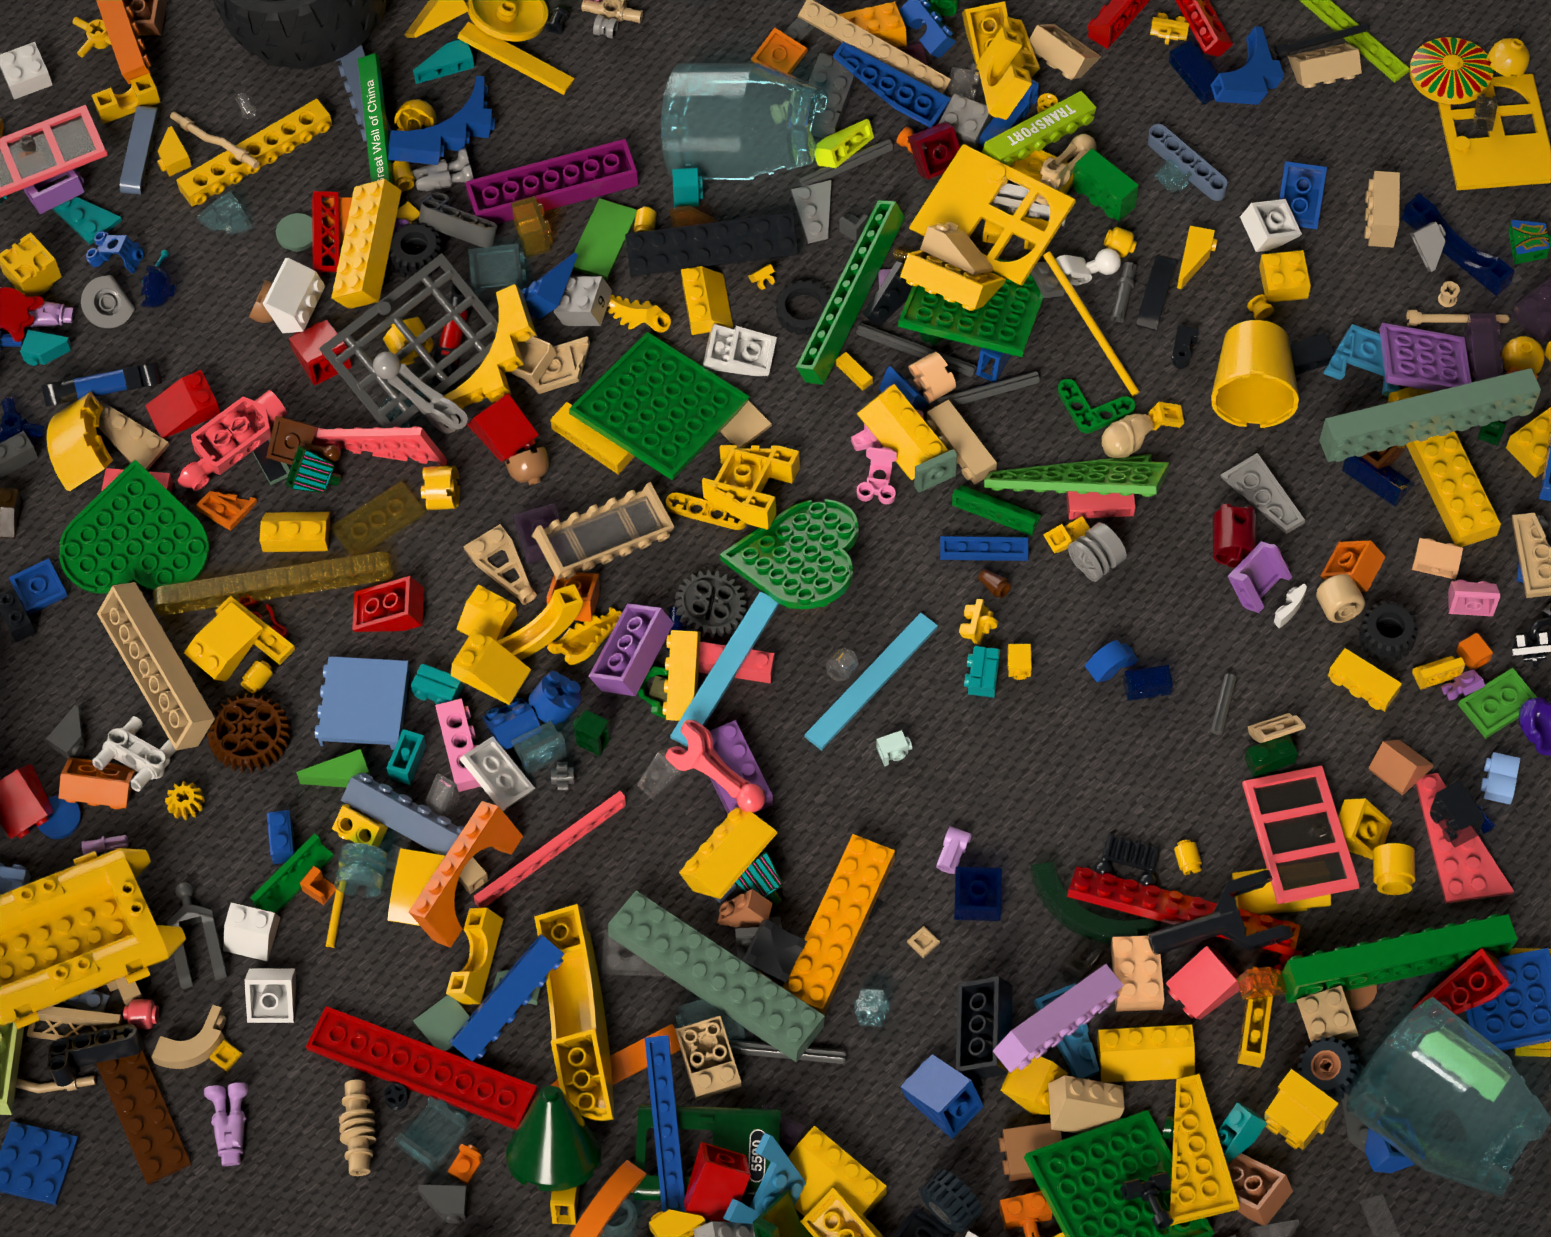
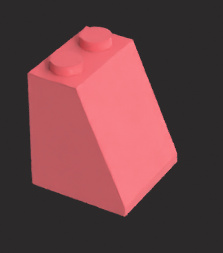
[1166,946,1247,1020]

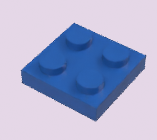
[9,559,68,615]

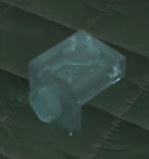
[1154,160,1192,193]

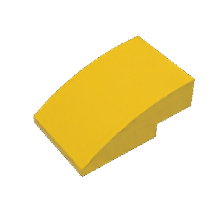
[388,848,445,926]

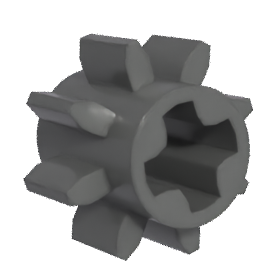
[551,762,575,790]

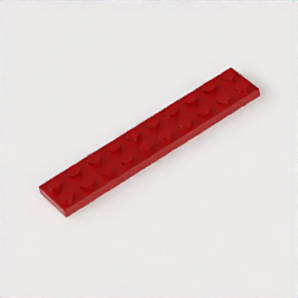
[1067,867,1301,956]
[306,1006,538,1130]

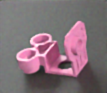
[857,447,897,504]

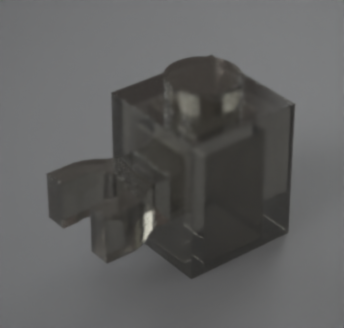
[1472,94,1498,131]

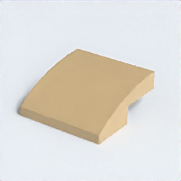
[1248,713,1306,743]

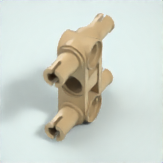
[581,0,643,24]

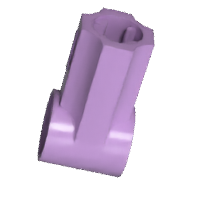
[936,826,972,874]

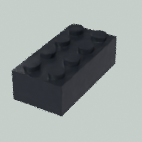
[956,976,1013,1080]

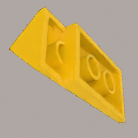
[1232,862,1331,915]

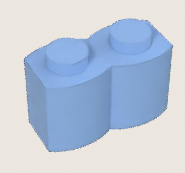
[1480,752,1520,804]

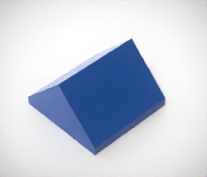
[879,366,930,411]

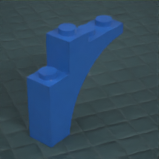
[1211,26,1284,105]

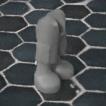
[413,148,474,191]

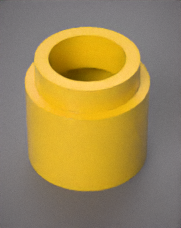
[1373,843,1415,895]

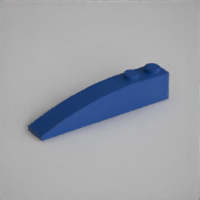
[833,41,951,128]

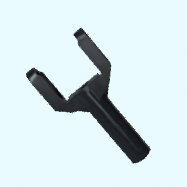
[1148,870,1294,955]

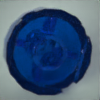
[140,265,175,308]

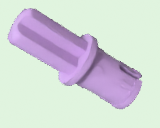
[82,835,129,855]

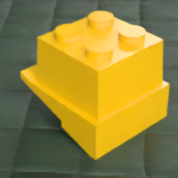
[1264,1069,1338,1150]

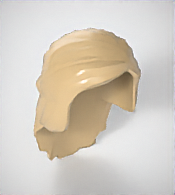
[1102,414,1154,458]

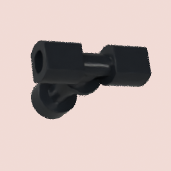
[1120,1172,1174,1230]

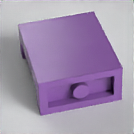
[1228,541,1292,613]

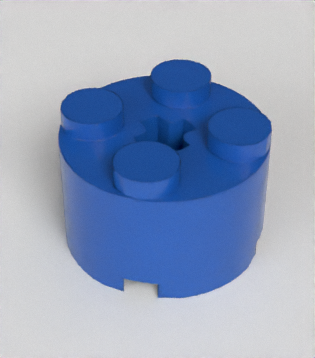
[529,671,581,725]

